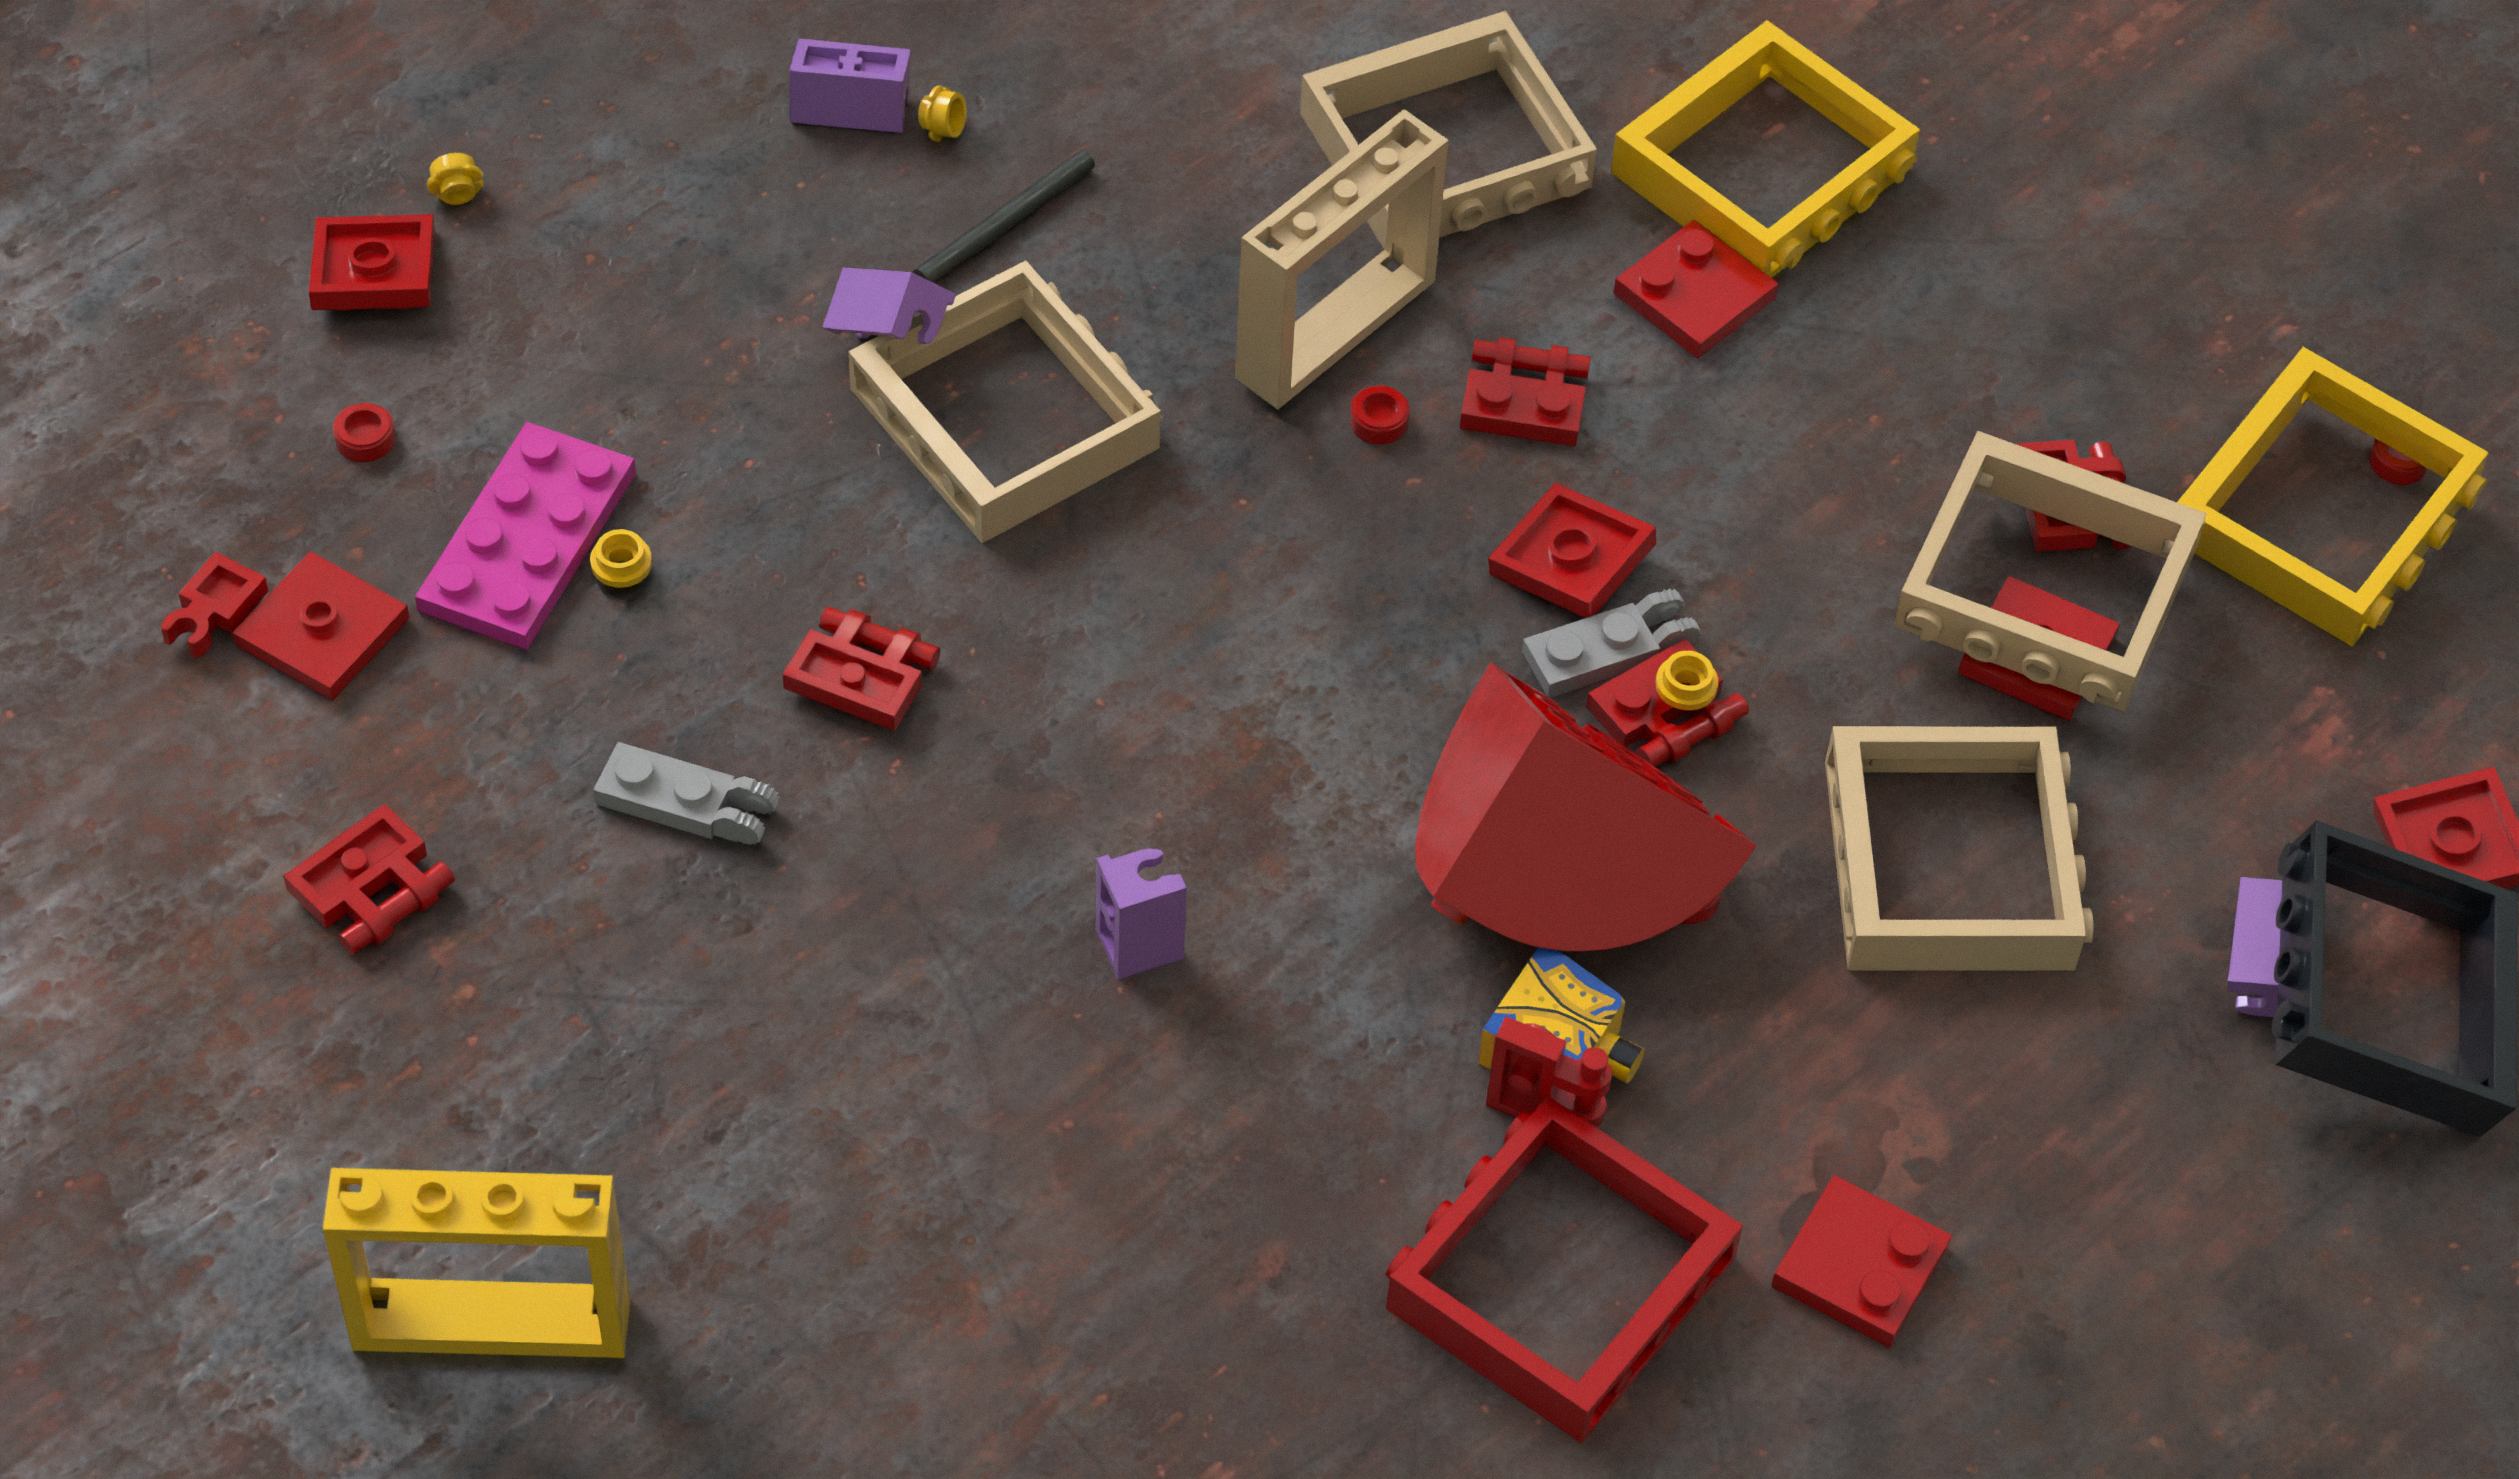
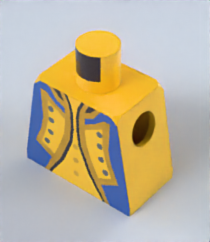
[1478,947,1645,1084]

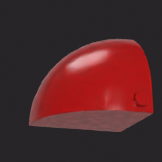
[1415,662,1757,951]

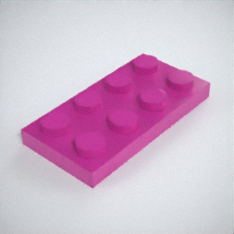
[415,421,636,650]

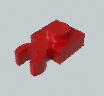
[161,552,269,659]

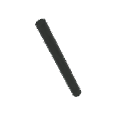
[913,149,1095,283]

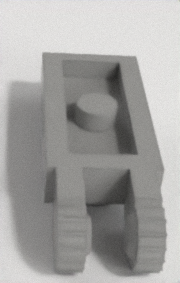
[1522,588,1701,698]
[593,742,780,846]

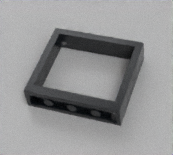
[2271,820,2518,1137]

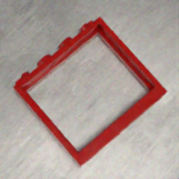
[1385,1095,1743,1444]

